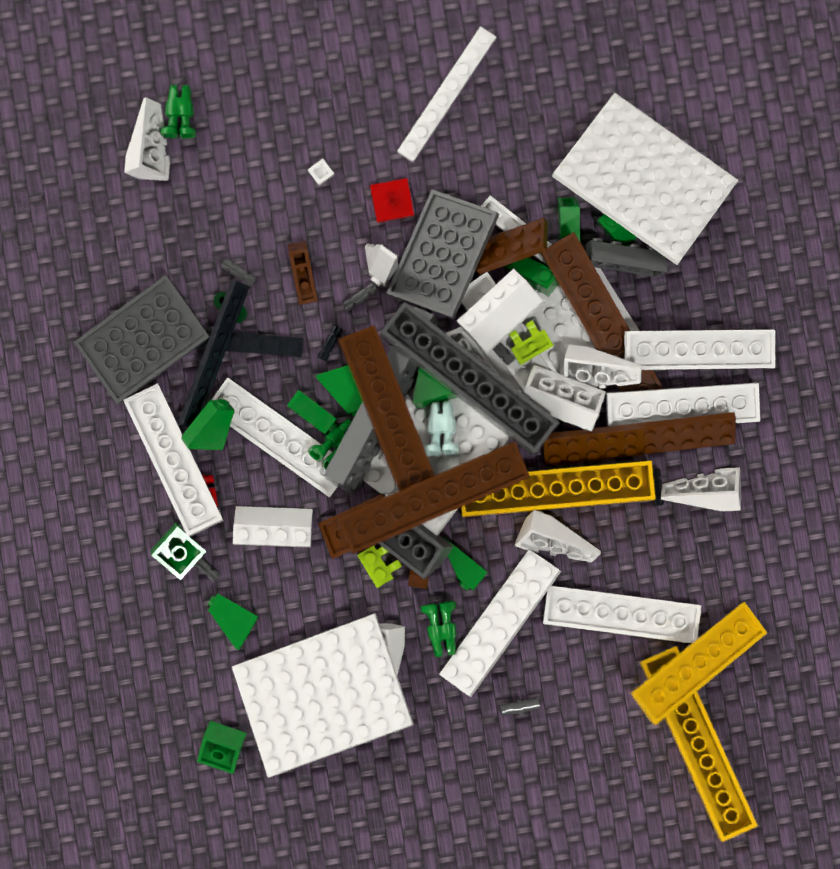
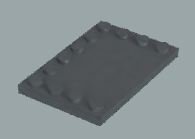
[387,190,500,319]
[74,275,210,405]

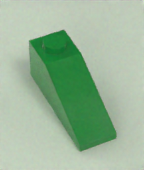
[502,258,558,297]
[442,536,487,591]

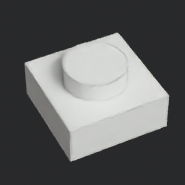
[308,159,334,186]

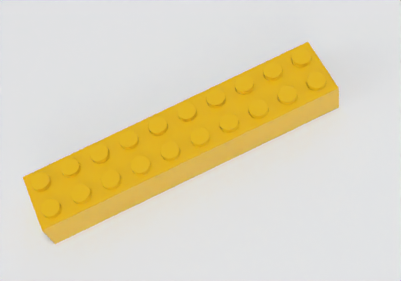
[461,461,655,517]
[639,646,758,842]

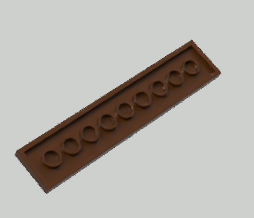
[541,232,664,392]
[338,325,434,491]
[543,412,736,466]
[336,441,530,554]

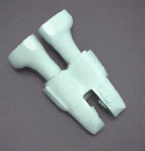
[424,401,459,456]

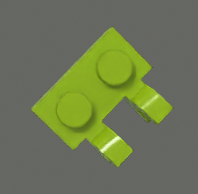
[509,320,554,365]
[357,545,402,588]

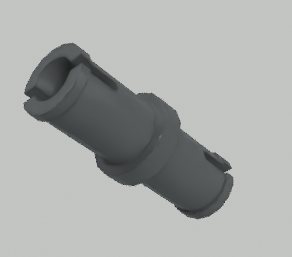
[500,698,540,717]

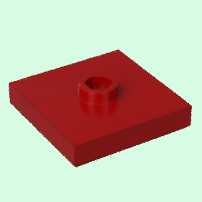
[370,178,414,223]

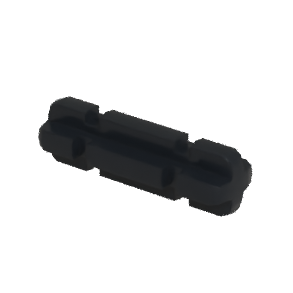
[318,325,342,361]
[652,469,664,506]

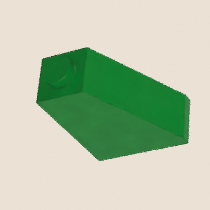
[558,197,580,241]
[316,365,362,417]
[412,367,458,408]
[287,390,337,436]
[181,399,235,450]
[208,594,259,650]

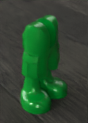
[160,85,196,139]
[308,419,352,470]
[420,601,457,657]

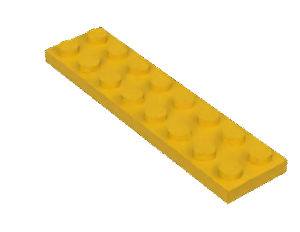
[631,602,767,725]

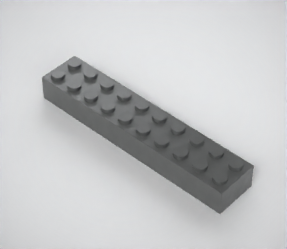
[379,302,559,455]
[323,306,443,495]

